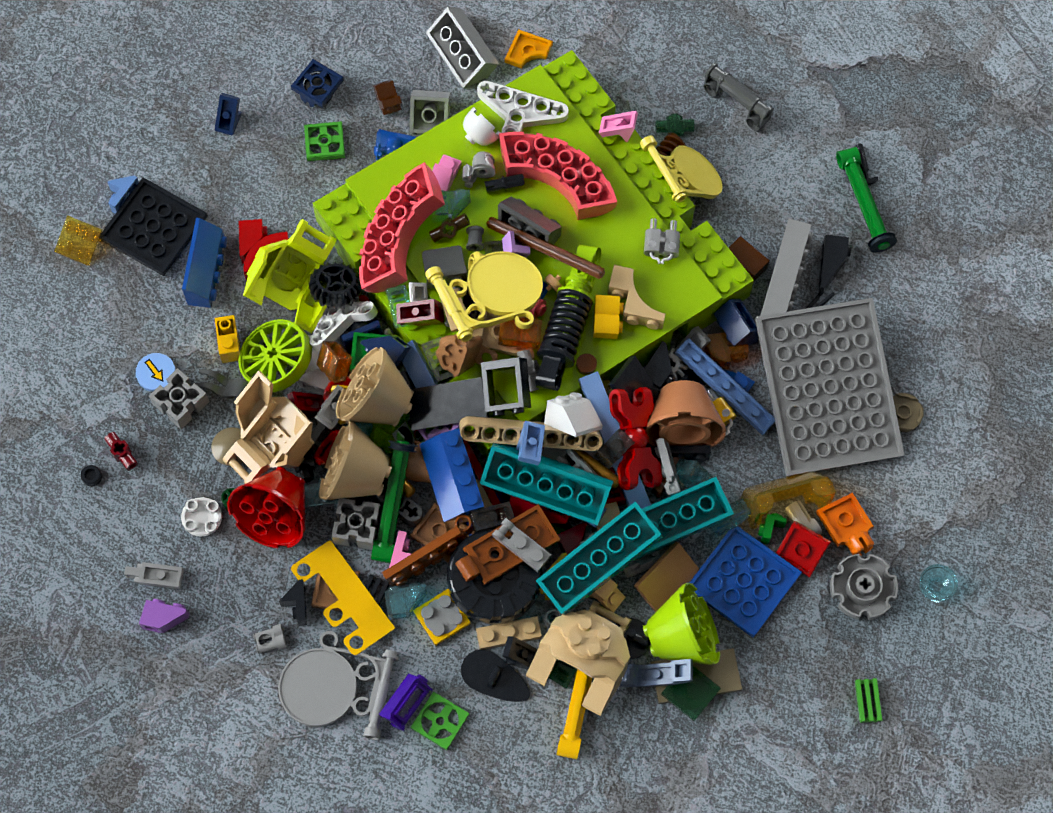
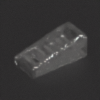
[421,337,453,382]

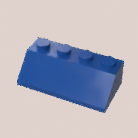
[182,218,227,308]
[419,428,484,523]

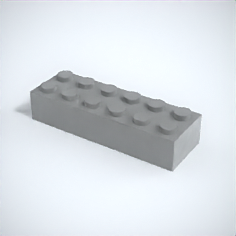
[760,219,813,316]

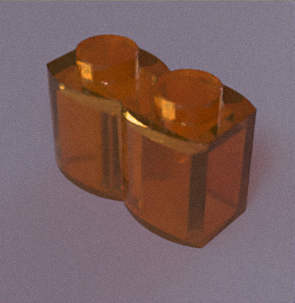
[498,317,542,349]
[316,341,352,383]

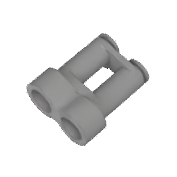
[253,624,287,654]

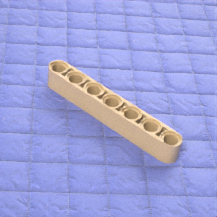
[459,416,603,451]

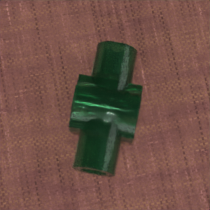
[655,113,695,137]

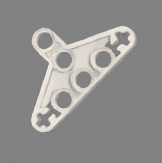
[477,81,569,133]
[309,283,378,352]

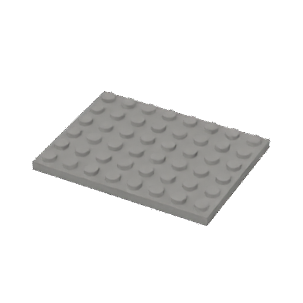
[755,298,905,476]

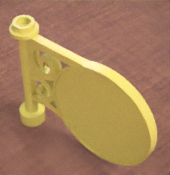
[640,135,722,203]

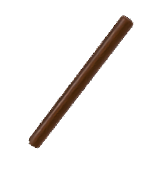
[486,217,605,279]

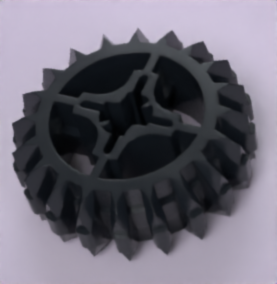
[309,261,362,310]

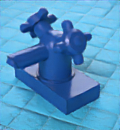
[374,129,416,160]

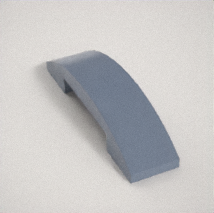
[619,659,693,687]

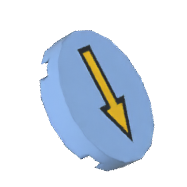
[136,353,176,391]

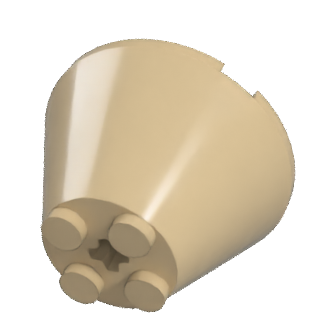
[336,347,414,427]
[319,421,391,500]

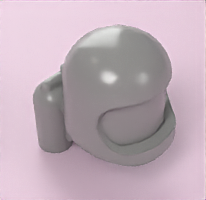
[462,151,495,188]

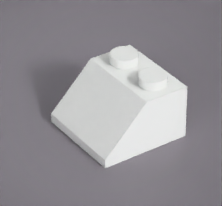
[544,392,603,437]

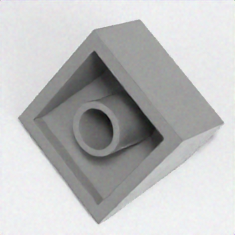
[409,90,450,134]

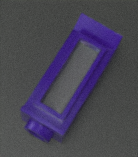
[379,673,433,731]

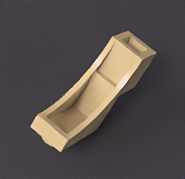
[608,265,665,329]

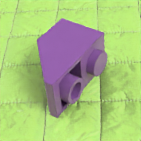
[139,599,190,633]

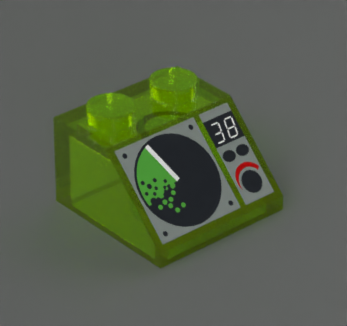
[369,412,423,455]

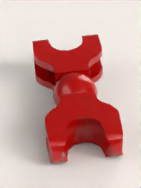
[609,387,662,490]

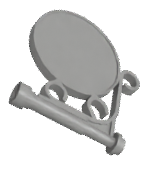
[278,631,399,740]

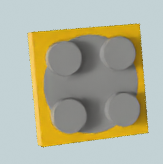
[413,589,471,646]

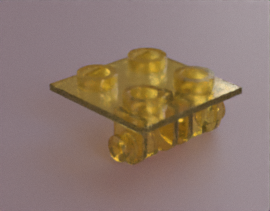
[54,215,102,266]

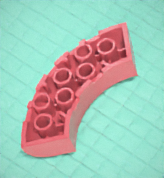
[499,132,617,220]
[359,162,445,293]

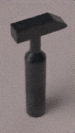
[855,143,878,185]

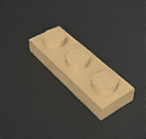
[476,616,542,650]

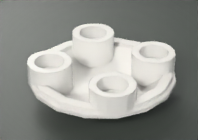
[181,497,222,537]

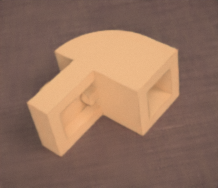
[589,579,625,613]

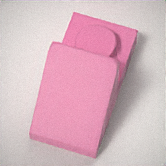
[599,111,638,142]
[432,154,462,197]
[389,531,411,568]

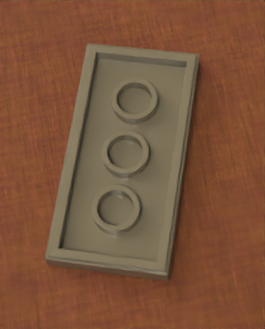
[651,648,742,704]

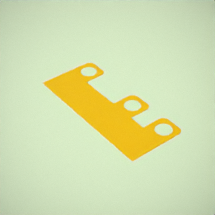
[291,540,395,655]

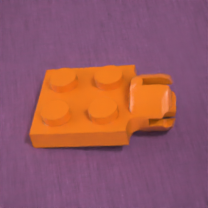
[816,493,874,556]

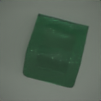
[549,660,577,689]

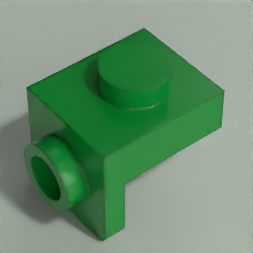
[758,513,787,545]

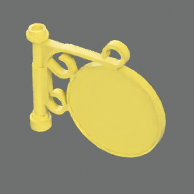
[425,251,543,342]

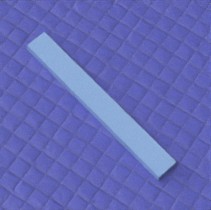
[578,371,651,509]

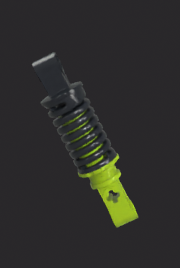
[535,245,602,391]

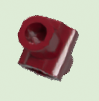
[104,432,138,471]

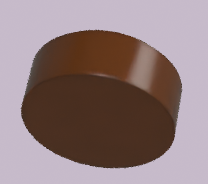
[576,353,597,375]

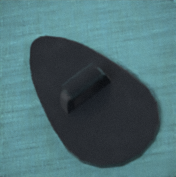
[461,649,530,702]

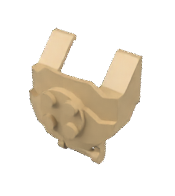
[223,371,314,483]
[526,600,632,716]

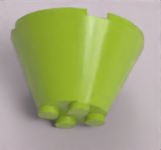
[643,583,720,665]

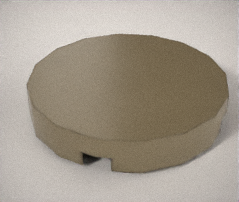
[893,393,924,432]

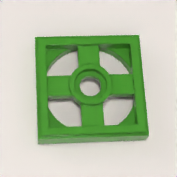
[304,121,345,161]
[411,691,469,751]

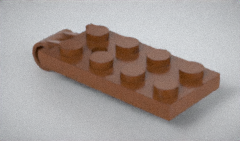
[455,504,560,585]
[382,515,474,588]

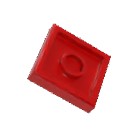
[776,521,831,577]

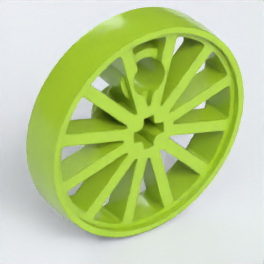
[238,319,312,392]

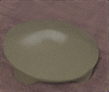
[211,427,243,466]

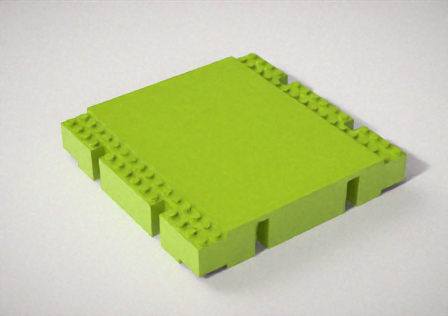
[312,50,754,460]

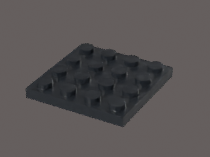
[98,177,208,276]

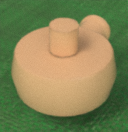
[544,274,562,292]

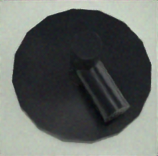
[615,618,651,659]

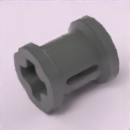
[466,226,484,252]

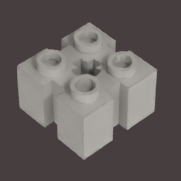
[149,368,210,430]
[332,498,381,550]

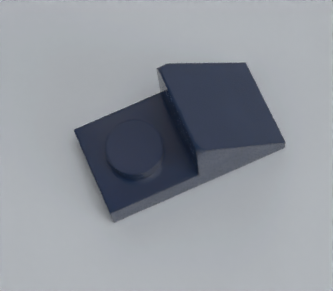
[214,93,242,135]

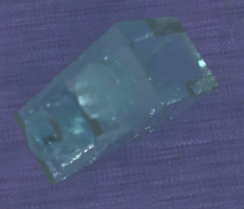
[432,189,471,223]
[384,583,427,620]

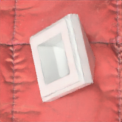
[409,282,428,302]

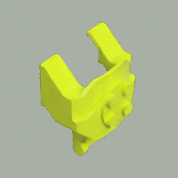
[243,219,336,334]

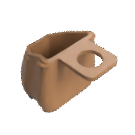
[436,334,498,377]

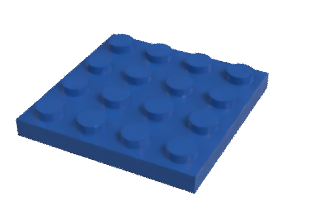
[689,524,802,638]

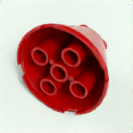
[227,467,305,548]

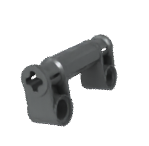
[703,62,774,131]

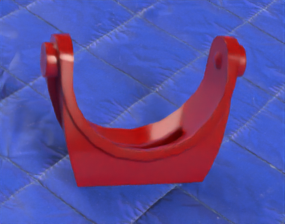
[313,430,340,465]

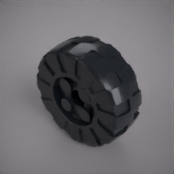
[447,528,542,625]

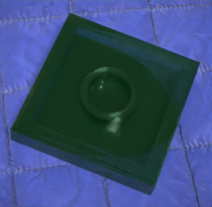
[661,666,721,721]

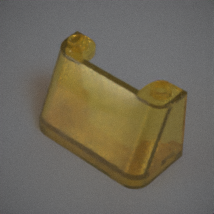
[741,471,836,529]

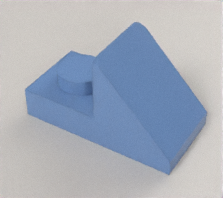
[107,176,139,214]
[517,421,545,465]

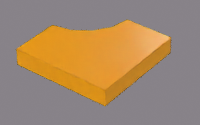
[504,29,553,69]

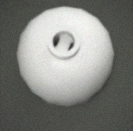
[463,107,500,146]

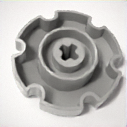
[830,554,898,620]

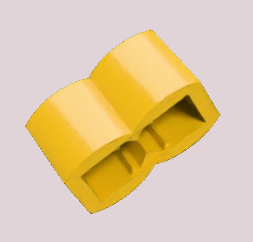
[593,295,624,339]

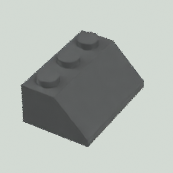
[498,196,562,245]

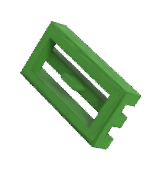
[855,678,882,723]

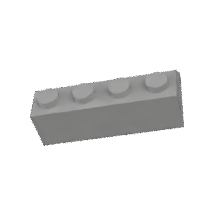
[426,7,499,89]

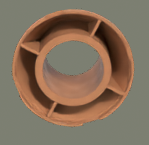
[644,380,726,447]

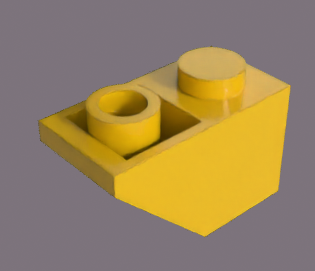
[215,315,241,363]

